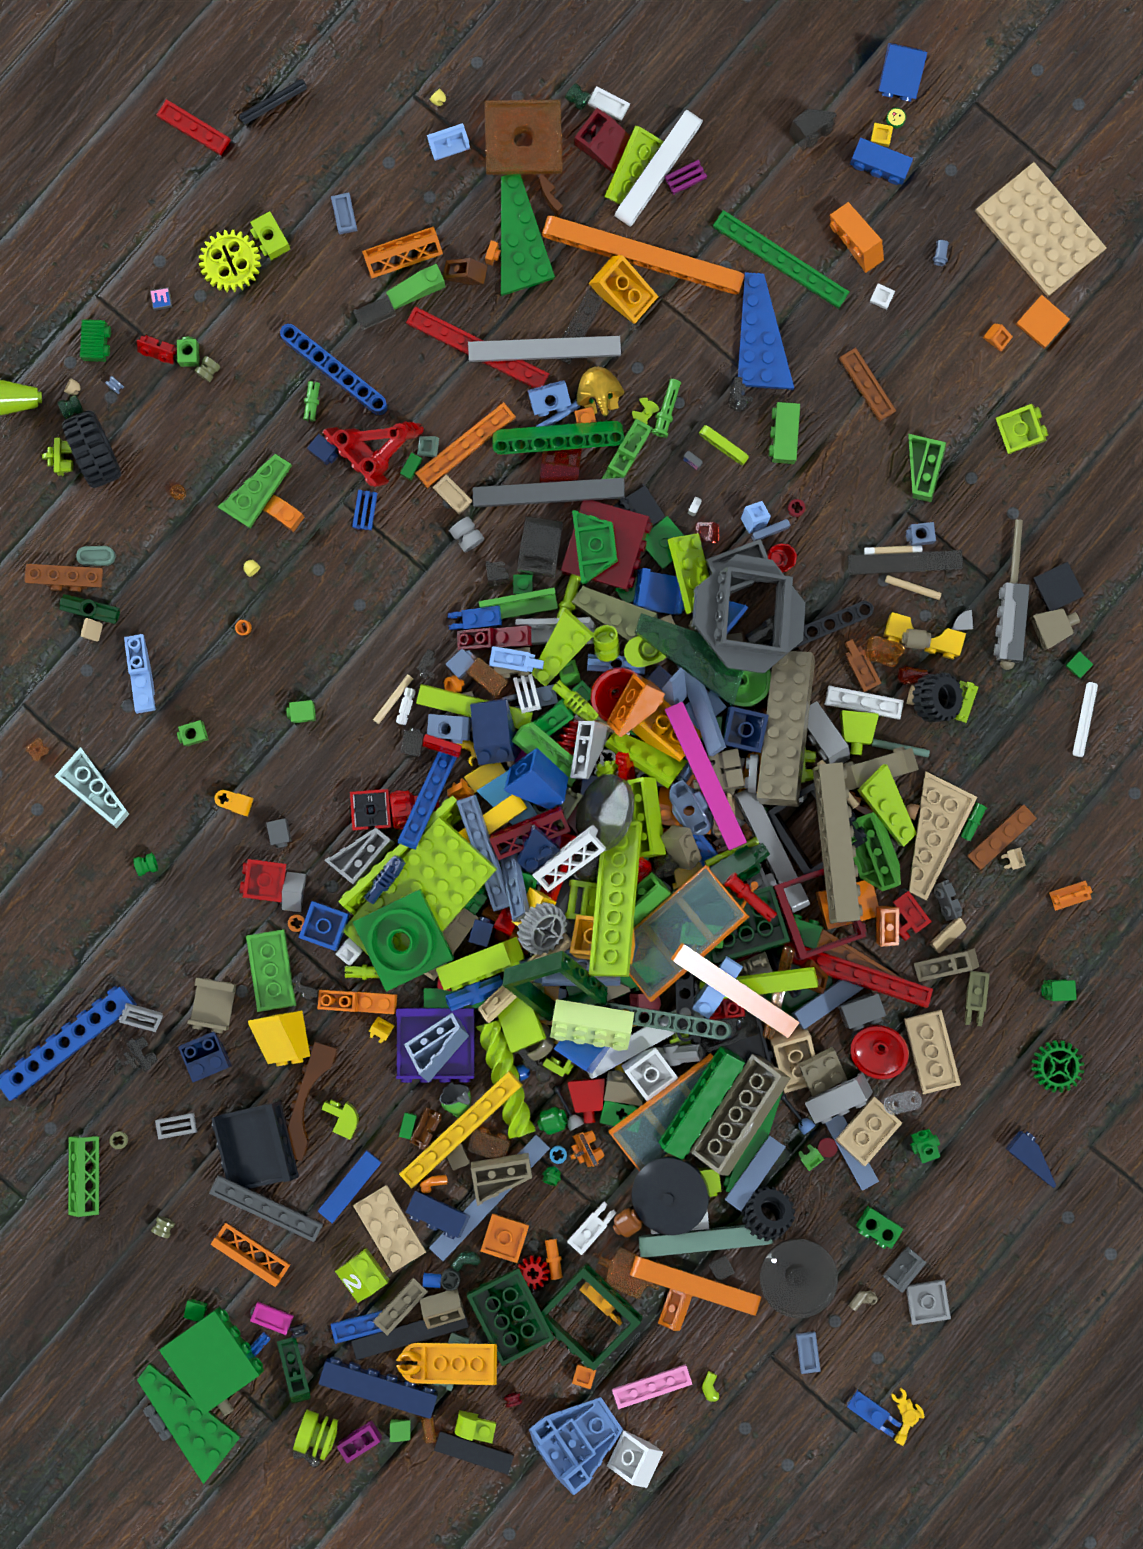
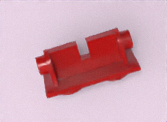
[137,335,177,364]

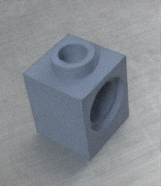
[906,522,936,546]
[446,648,476,679]

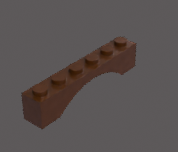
[286,1041,339,1161]

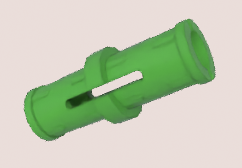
[303,381,320,422]

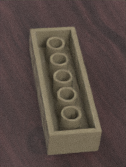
[690,1054,791,1176]

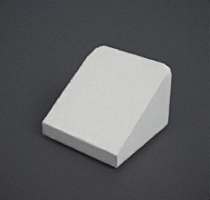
[336,938,363,966]

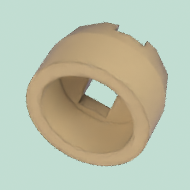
[64,378,81,395]

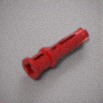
[723,872,777,922]

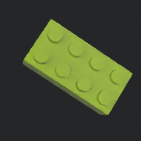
[436,937,525,991]

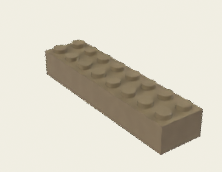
[757,651,815,807]
[813,762,863,924]

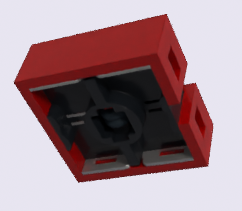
[350,789,392,831]

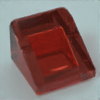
[695,522,719,543]

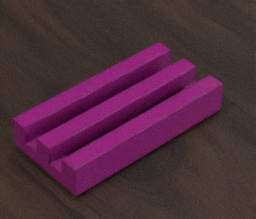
[665,160,707,195]

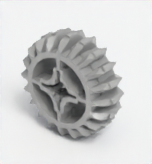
[517,902,567,955]

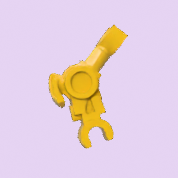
[891,1388,925,1446]

